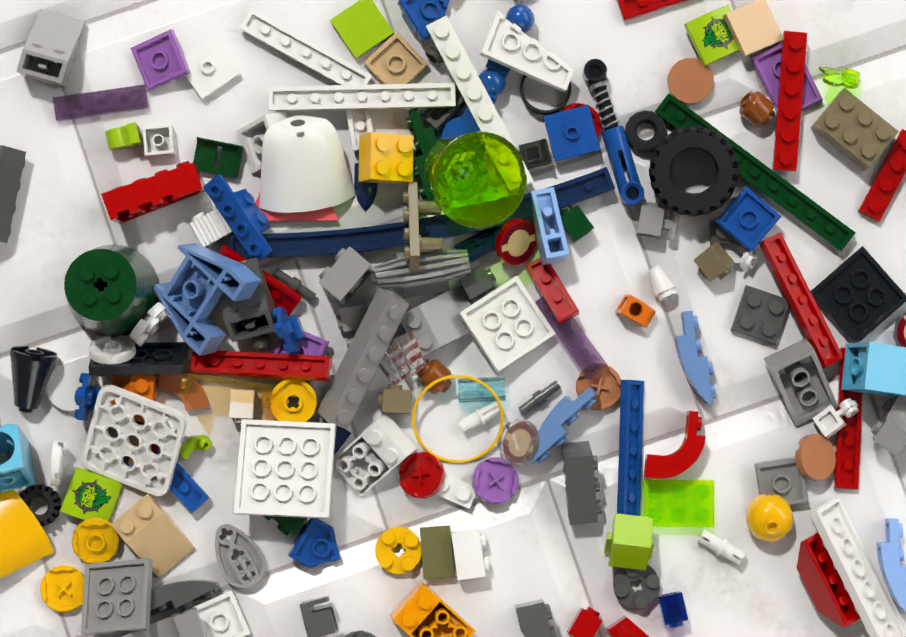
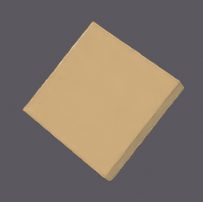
[723,0,783,57]
[363,32,429,84]

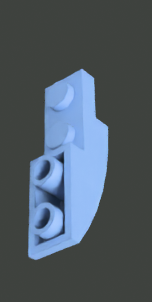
[876,518,906,613]

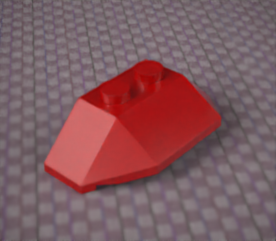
[797,532,860,628]

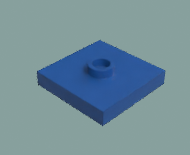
[543,105,600,162]
[715,186,782,252]

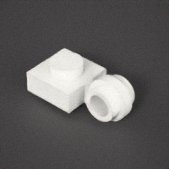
[812,398,859,438]

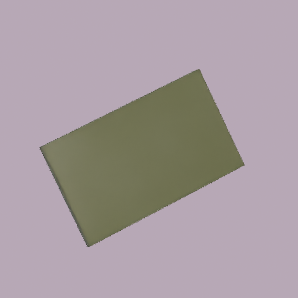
[420,525,454,579]

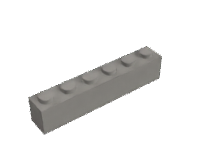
[317,287,409,429]

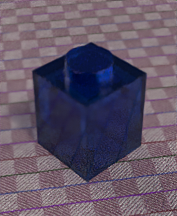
[657,591,688,628]

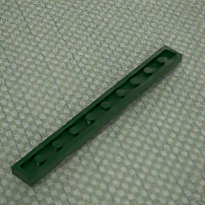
[655,93,856,251]

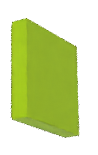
[330,0,394,59]

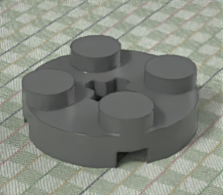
[613,565,660,609]

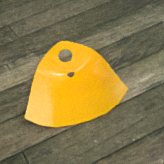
[0,490,54,579]

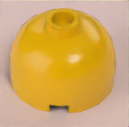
[746,494,793,542]

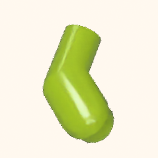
[179,435,212,460]

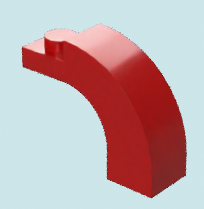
[643,411,706,479]

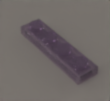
[53,84,149,122]
[535,297,607,379]

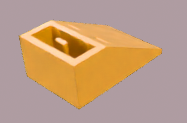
[390,580,476,637]

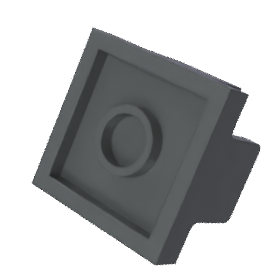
[300,596,338,637]

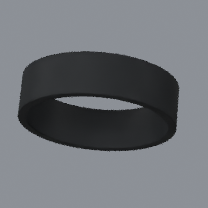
[520,75,571,115]

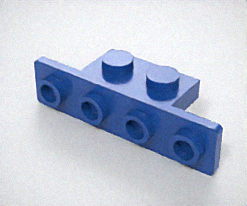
[203,174,272,261]

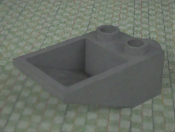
[219,257,277,351]

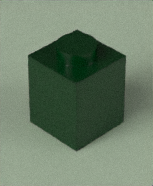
[560,205,594,243]

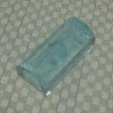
[458,376,506,403]

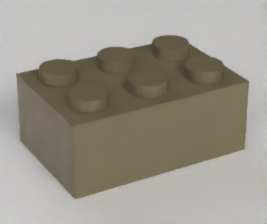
[811,88,899,171]

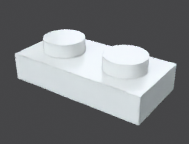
[346,109,373,152]
[436,473,476,509]

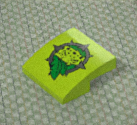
[684,5,739,66]
[60,467,123,522]

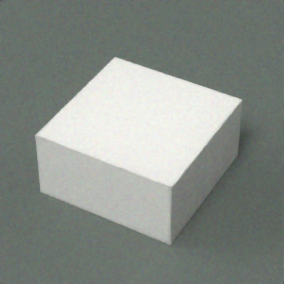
[142,124,176,157]

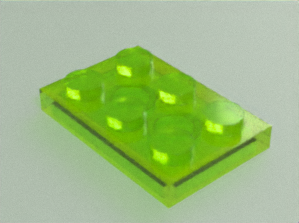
[643,480,714,527]

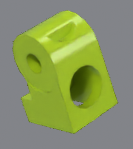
[105,122,143,151]

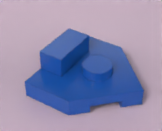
[397,0,449,42]
[272,306,306,354]
[74,373,101,421]
[288,518,341,568]

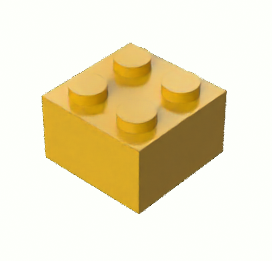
[359,132,414,185]

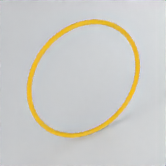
[412,375,504,463]

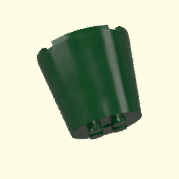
[64,244,159,338]

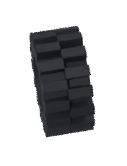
[20,484,62,526]

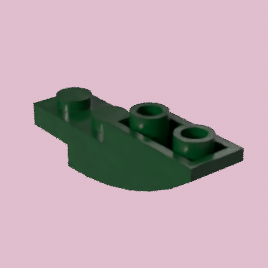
[406,108,439,201]

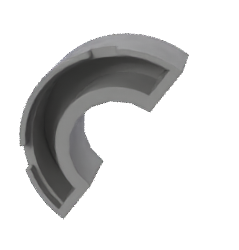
[871,395,906,456]
[118,608,207,637]

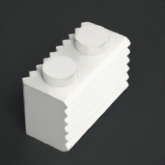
[188,205,234,248]

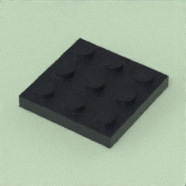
[811,246,906,343]

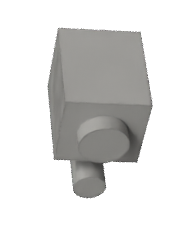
[635,202,680,240]
[336,303,368,348]

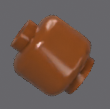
[739,91,774,126]
[417,360,452,394]

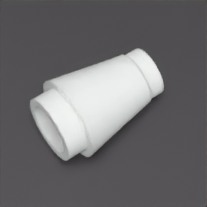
[648,266,677,302]

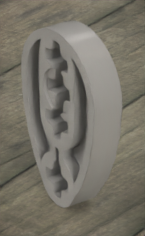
[215,524,267,588]

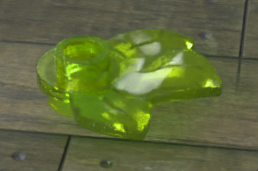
[819,66,861,89]

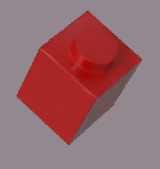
[567,606,603,637]

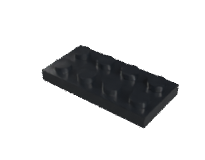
[88,342,189,376]

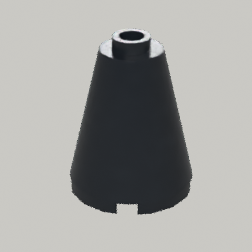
[10,346,58,413]

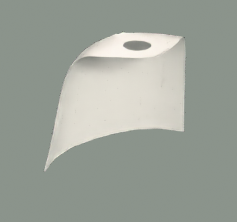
[259,115,355,213]

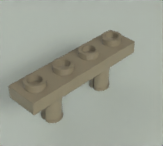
[403,182,443,271]

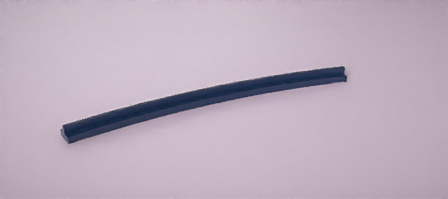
[229,167,615,258]

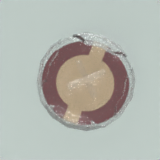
[497,418,540,466]

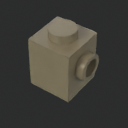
[694,241,734,282]
[378,384,412,414]

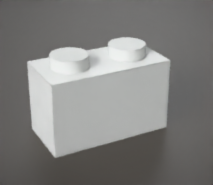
[451,529,490,580]

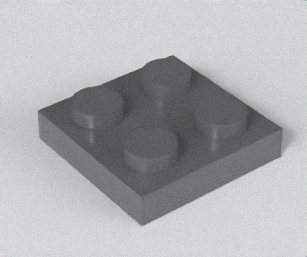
[730,285,789,345]

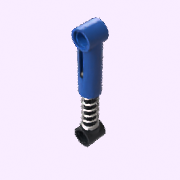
[582,59,644,207]

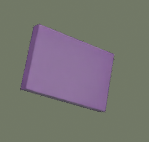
[750,43,823,112]

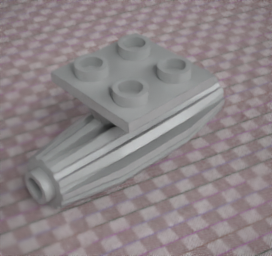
[370,250,471,299]

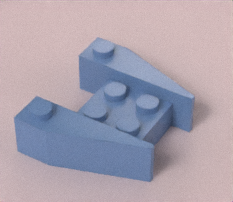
[154,243,261,356]

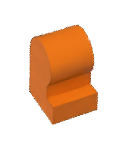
[615,294,656,328]

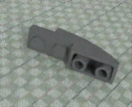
[150,580,220,612]

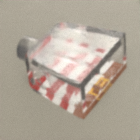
[379,331,426,392]

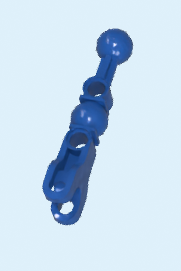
[439,4,535,164]

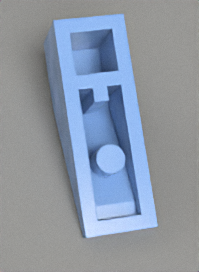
[530,187,569,265]

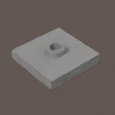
[754,456,809,506]

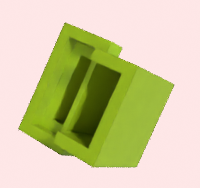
[604,513,654,571]

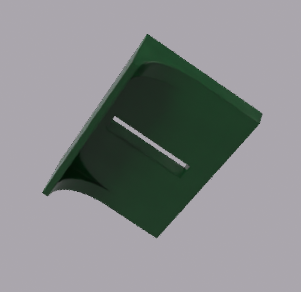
[193,137,244,179]

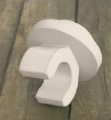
[732,246,757,271]

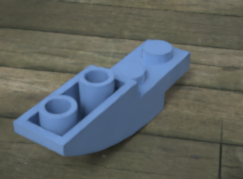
[674,311,716,404]
[529,387,599,464]

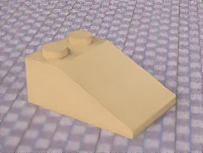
[111,494,195,578]

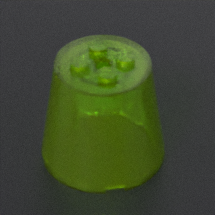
[424,131,527,228]

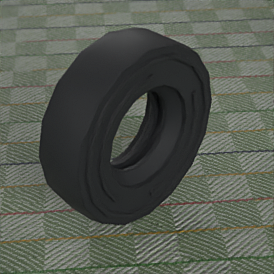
[625,110,667,152]

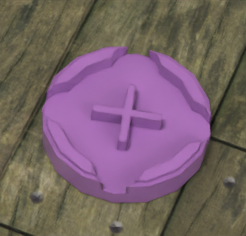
[472,457,518,504]

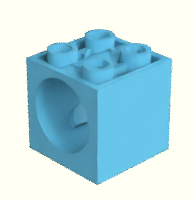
[841,342,906,396]
[0,424,35,493]

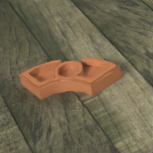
[158,372,210,411]

